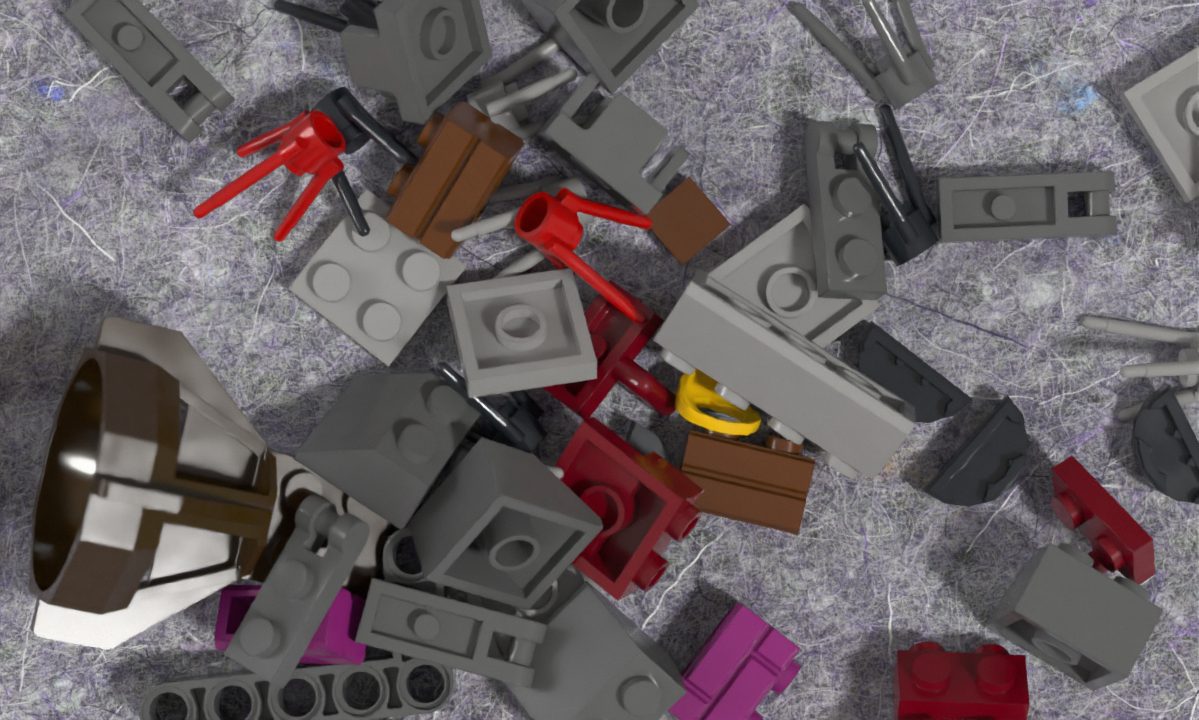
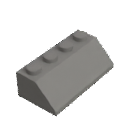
[653,269,916,480]

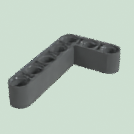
[139,526,457,720]

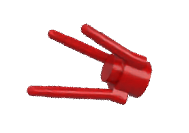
[193,110,346,242]
[515,187,653,324]

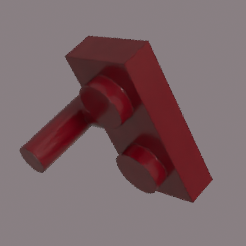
[542,280,676,420]
[1051,455,1156,585]

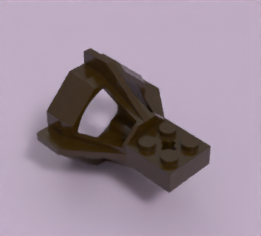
[29,315,389,650]

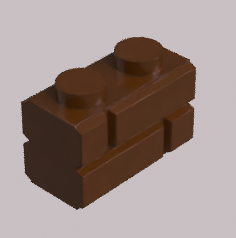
[385,101,525,259]
[679,427,815,535]

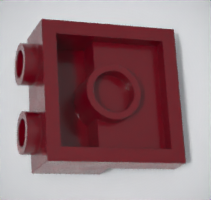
[554,417,704,601]
[892,641,1030,720]

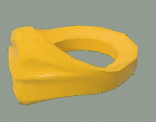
[674,368,761,436]

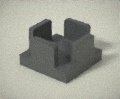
[340,0,492,124]
[534,72,691,215]

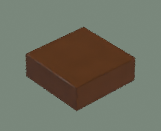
[643,176,731,267]

